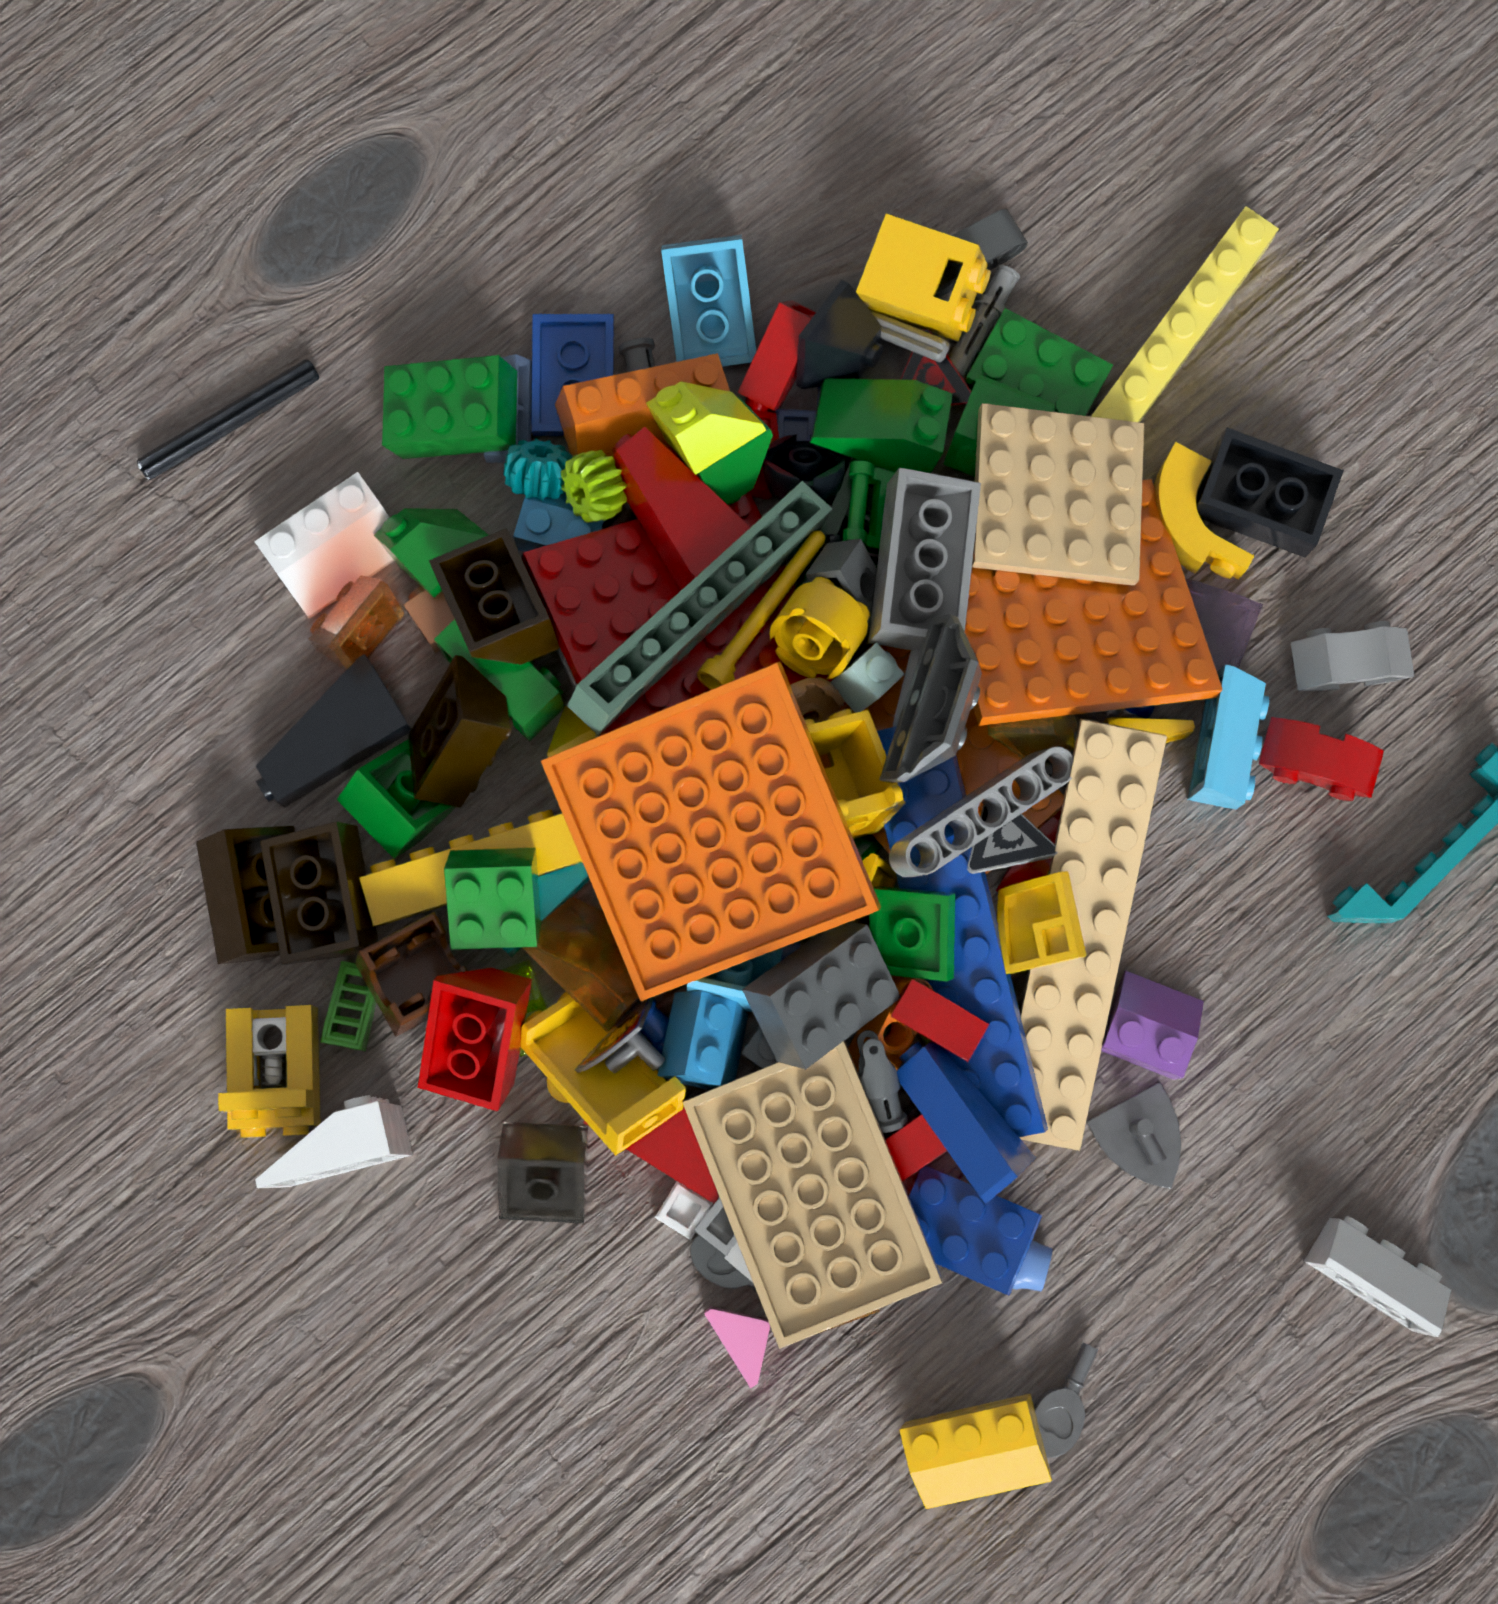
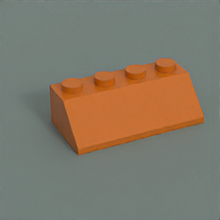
[555,353,730,458]

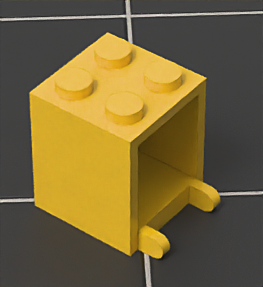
[856,214,991,342]
[805,709,905,839]

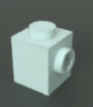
[831,642,904,713]

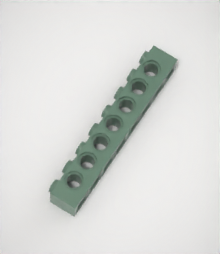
[567,481,832,736]

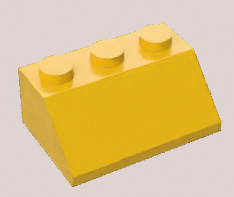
[899,1393,1052,1509]

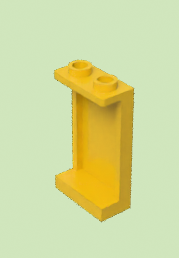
[521,983,686,1156]

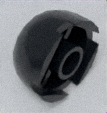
[763,434,846,504]

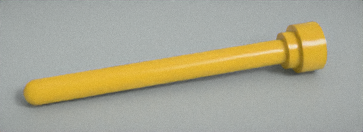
[697,530,825,690]

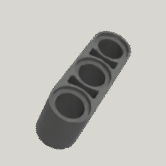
[934,209,1028,298]

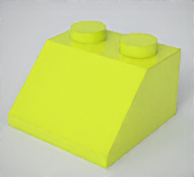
[646,381,766,475]

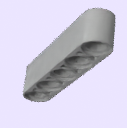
[889,747,1074,877]

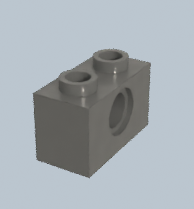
[806,539,877,637]

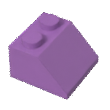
[1101,971,1204,1080]

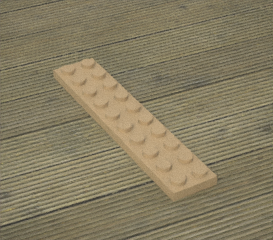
[1019,719,1167,1151]

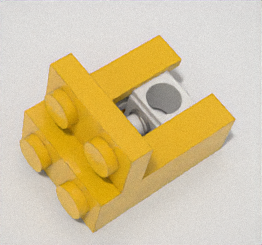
[218,1005,321,1138]

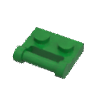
[842,461,895,555]

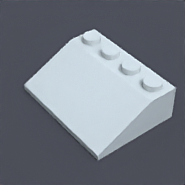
[255,1095,413,1188]

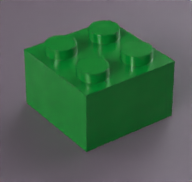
[444,848,541,950]

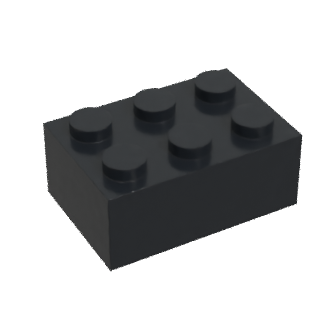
[1196,427,1344,558]

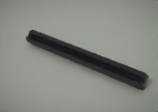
[136,359,319,480]

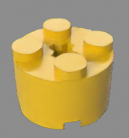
[769,577,870,679]

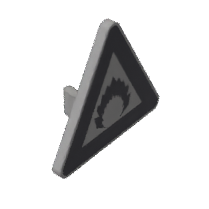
[967,804,1058,874]

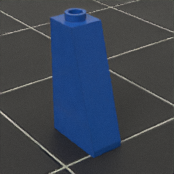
[897,1041,1036,1204]

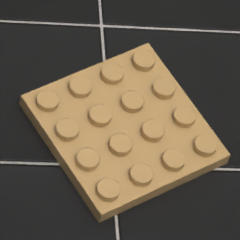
[972,403,1144,586]

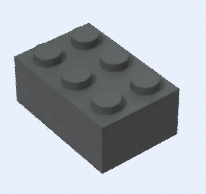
[742,922,901,1070]

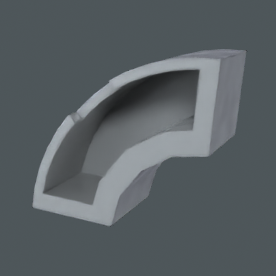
[1291,621,1415,691]

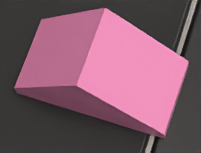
[704,1306,770,1388]

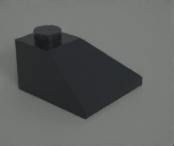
[796,280,883,389]

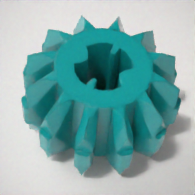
[503,438,573,501]

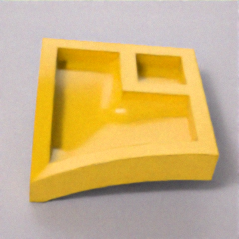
[997,871,1087,974]

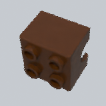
[355,912,468,1037]

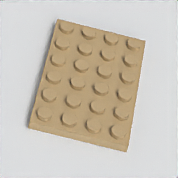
[682,1040,943,1349]

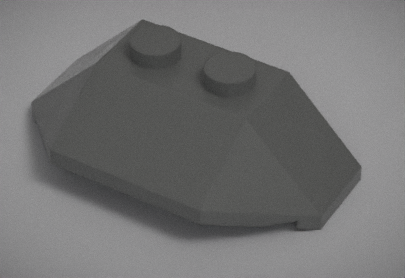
[879,614,982,783]

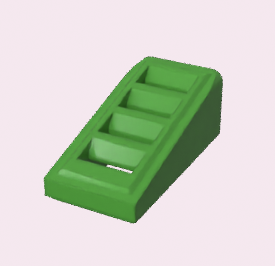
[320,961,376,1052]

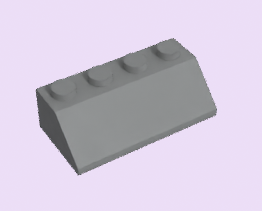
[868,467,981,650]

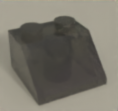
[497,1122,588,1223]

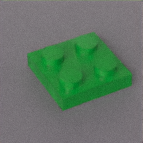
[869,886,955,982]

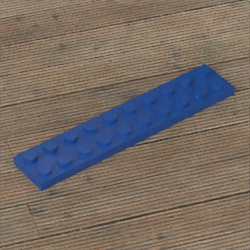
[877,726,1048,1137]

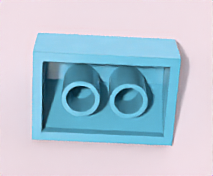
[1188,664,1269,810]

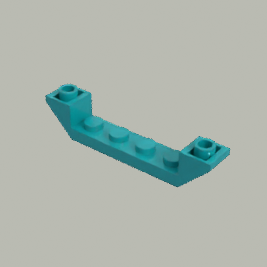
[1327,742,1498,923]

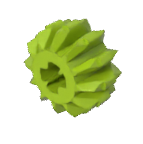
[561,450,627,523]

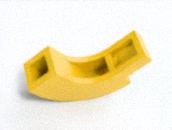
[1154,442,1254,580]

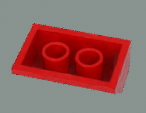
[417,967,532,1112]

